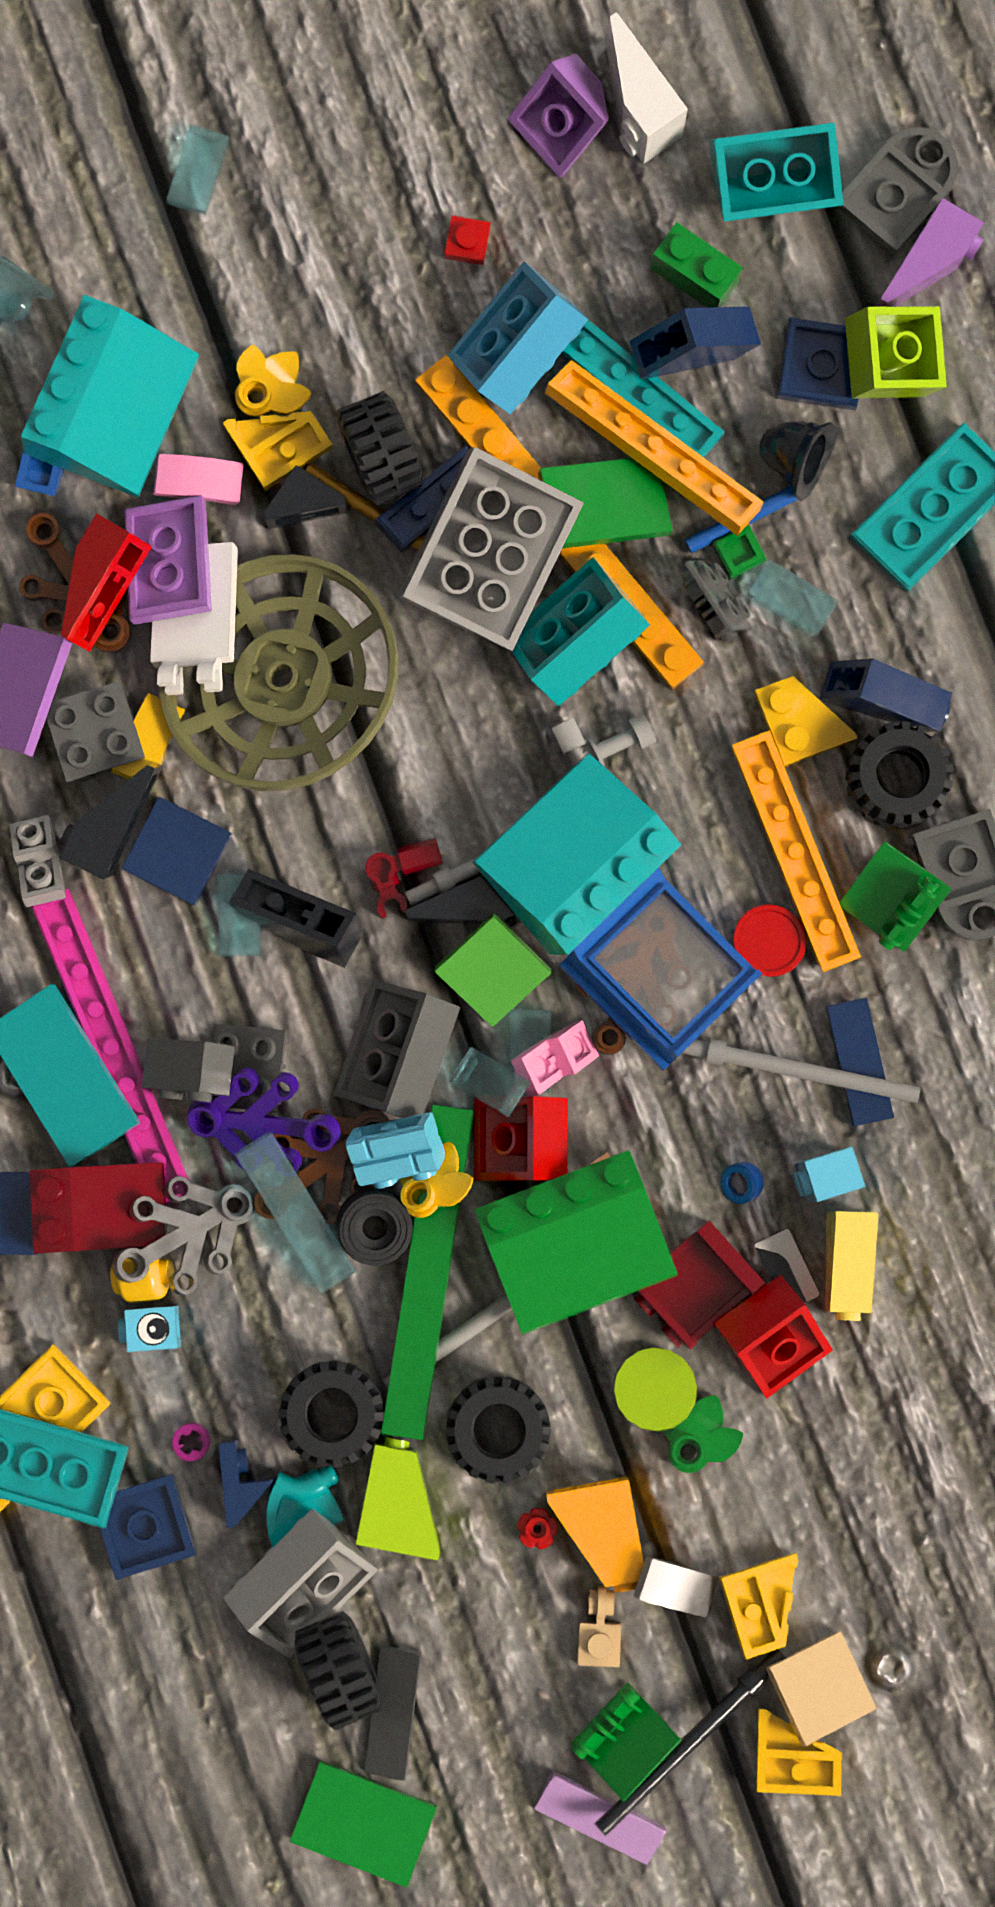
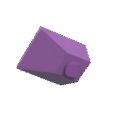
[507,53,608,178]

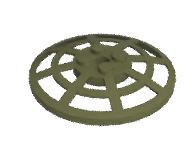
[159,554,399,791]

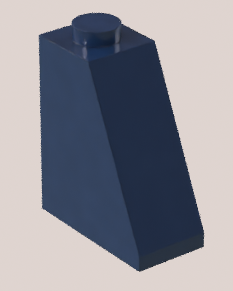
[629,307,761,379]
[819,658,952,732]

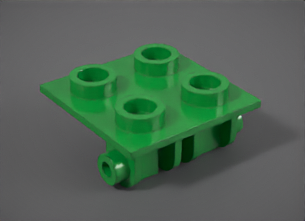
[839,841,952,952]
[571,1682,682,1802]

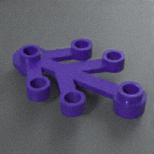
[187,1068,341,1176]

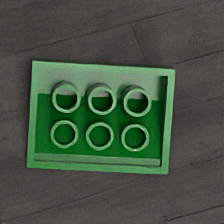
[474,1150,678,1335]

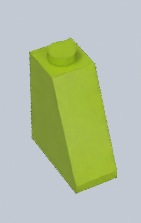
[356,1436,440,1561]

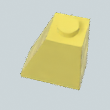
[825,1212,878,1321]

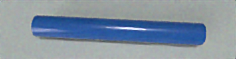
[684,486,798,554]

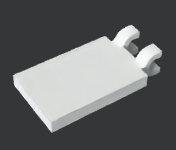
[150,542,238,695]

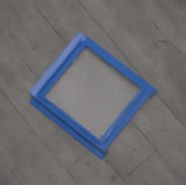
[559,867,762,1071]

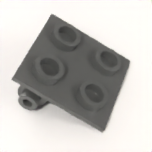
[681,560,753,644]
[46,680,145,783]
[212,1024,289,1113]

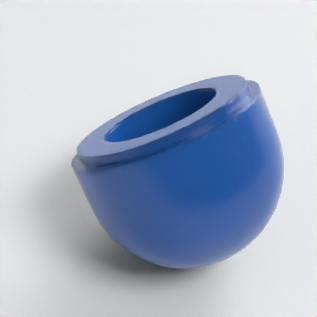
[721,1162,764,1204]

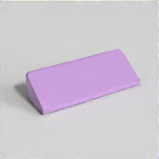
[534,1770,667,1865]

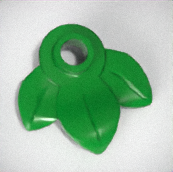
[662,1395,743,1473]

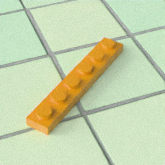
[545,360,764,535]
[731,730,861,973]

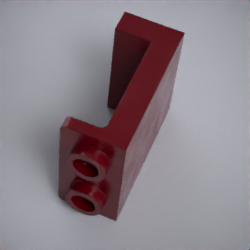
[634,1220,765,1349]

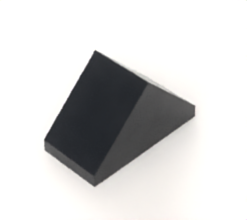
[264,465,347,529]

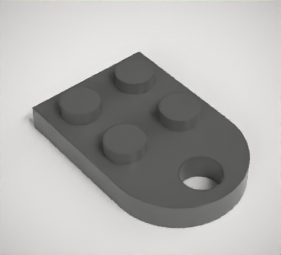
[836,127,958,256]
[911,809,995,941]

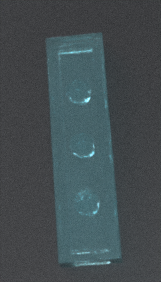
[234,1131,356,1294]

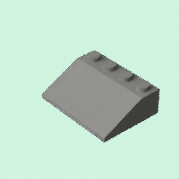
[396,447,584,651]

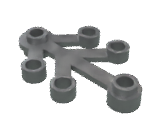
[112,1176,254,1295]

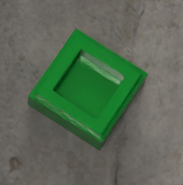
[712,524,767,580]

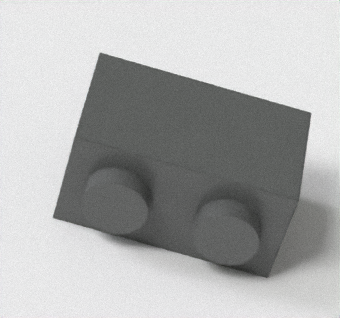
[142,1038,235,1102]

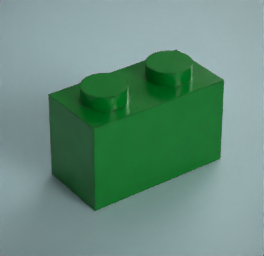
[651,222,743,308]

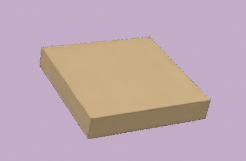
[766,1631,877,1746]

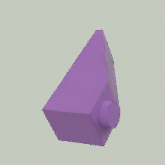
[877,198,984,307]

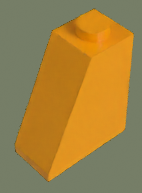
[545,1476,644,1592]

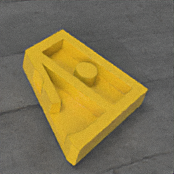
[223,411,333,491]
[754,676,857,767]
[718,1553,798,1660]
[756,1709,842,1796]

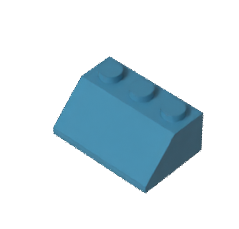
[447,261,589,415]

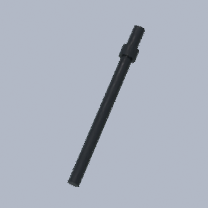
[594,1649,786,1836]

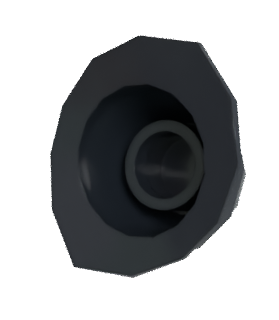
[759,421,840,501]

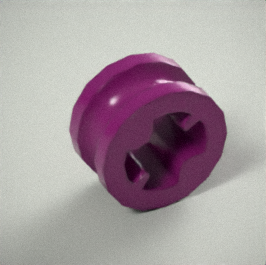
[172,1422,211,1461]

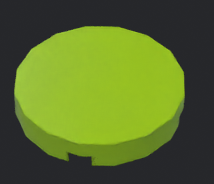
[614,1347,697,1431]

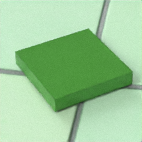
[435,913,551,1027]

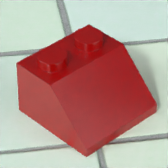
[474,1096,568,1181]
[714,1275,833,1399]

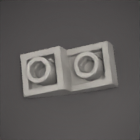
[9,815,66,908]

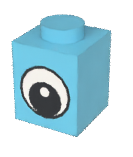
[118,1305,181,1352]

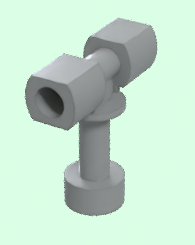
[551,713,656,767]

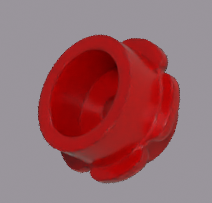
[517,1508,558,1549]

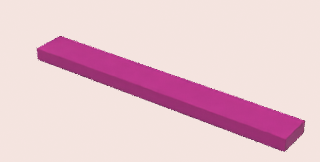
[31,889,190,1203]

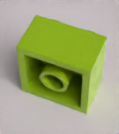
[845,306,947,398]

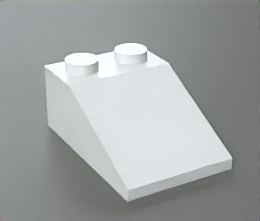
[606,12,688,164]

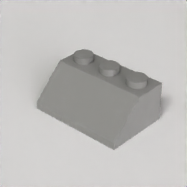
[223,1509,378,1658]

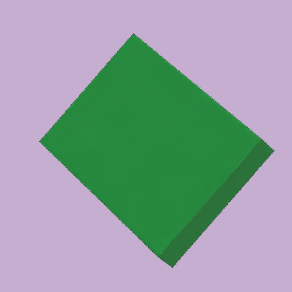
[538,458,673,549]
[290,1760,437,1888]

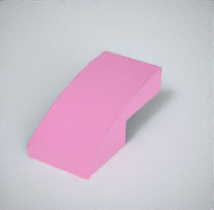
[153,454,244,506]
[511,1020,599,1096]

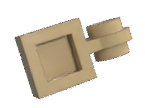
[577,1585,621,1667]

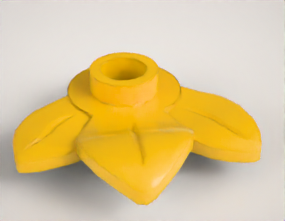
[235,345,311,417]
[399,1142,473,1218]

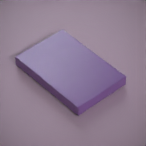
[124,495,212,625]
[0,623,73,757]

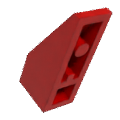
[61,513,152,652]

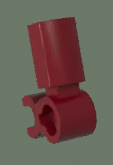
[365,837,443,919]

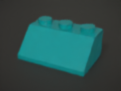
[709,122,844,222]
[512,557,650,706]

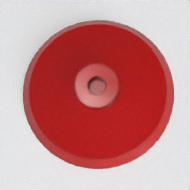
[734,905,806,977]

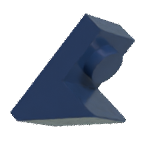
[219,1439,275,1528]

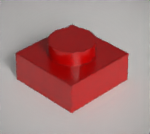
[445,215,491,266]

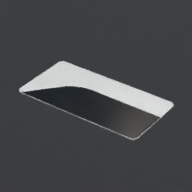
[755,1229,819,1303]

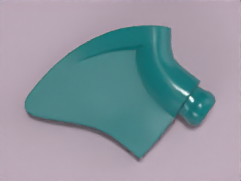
[266,1466,344,1547]

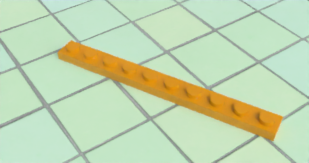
[415,355,704,690]

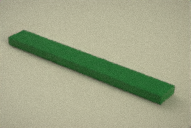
[381,1105,474,1440]

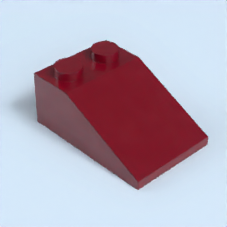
[29,1162,168,1254]

